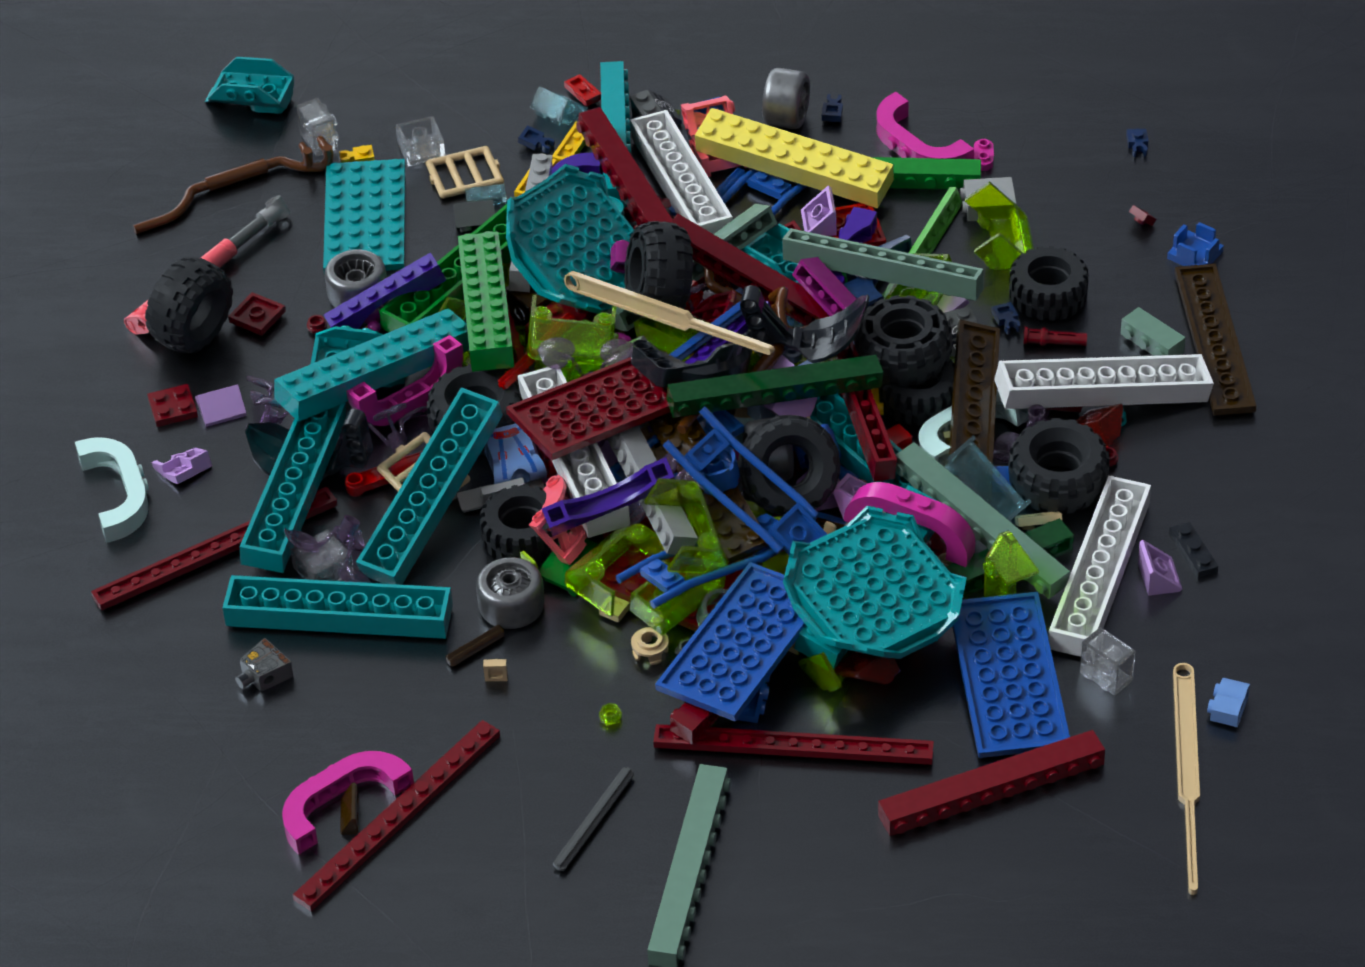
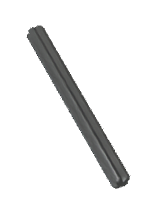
[553,767,634,871]

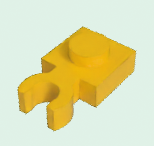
[339,145,375,163]

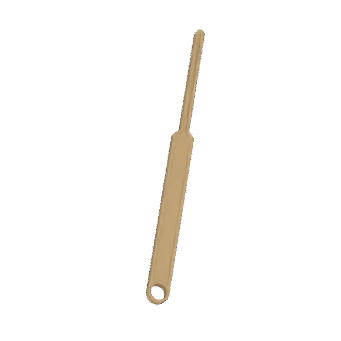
[564,271,775,355]
[1173,663,1200,895]

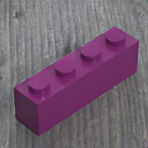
[792,257,856,316]

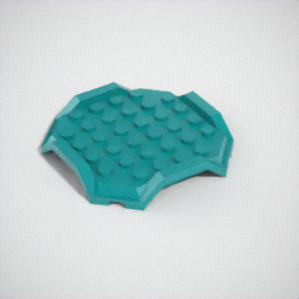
[506,164,634,314]
[783,506,967,659]

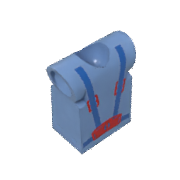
[484,424,547,484]

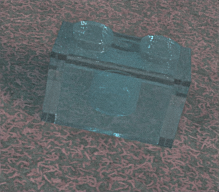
[530,86,588,126]

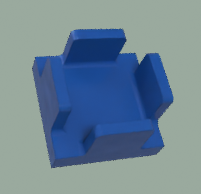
[1167,222,1224,266]

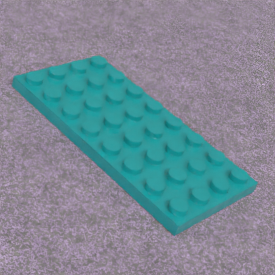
[323,159,405,274]

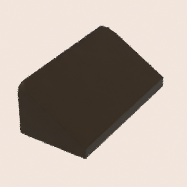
[340,783,359,835]

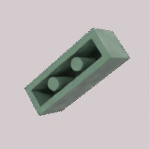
[1121,307,1186,356]

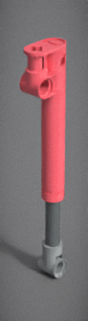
[124,195,291,335]

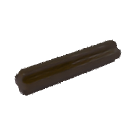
[446,625,505,667]

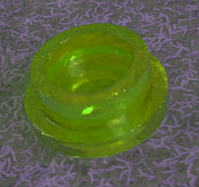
[599,703,622,725]

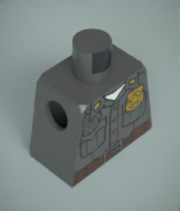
[235,638,293,691]

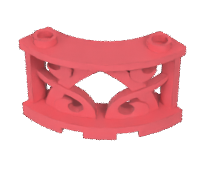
[681,96,748,177]
[529,475,587,565]

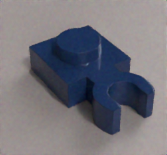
[821,94,843,122]
[518,125,555,154]
[1126,129,1149,157]
[991,302,1020,334]

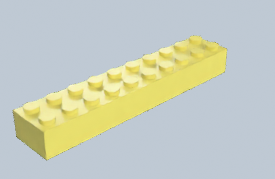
[695,108,894,208]

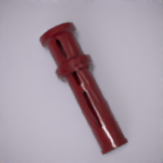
[1023,326,1087,346]

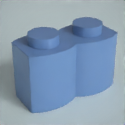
[1207,678,1250,727]

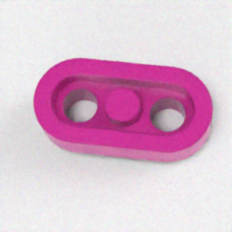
[974,139,994,171]

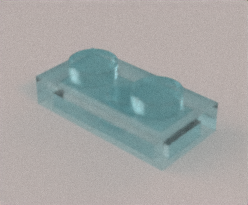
[465,184,507,204]

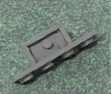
[457,477,545,513]

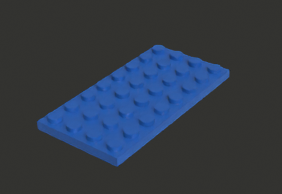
[655,562,806,721]
[952,592,1070,758]

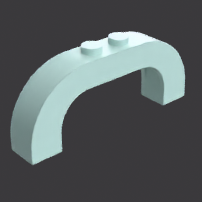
[919,390,1033,468]
[75,438,149,543]

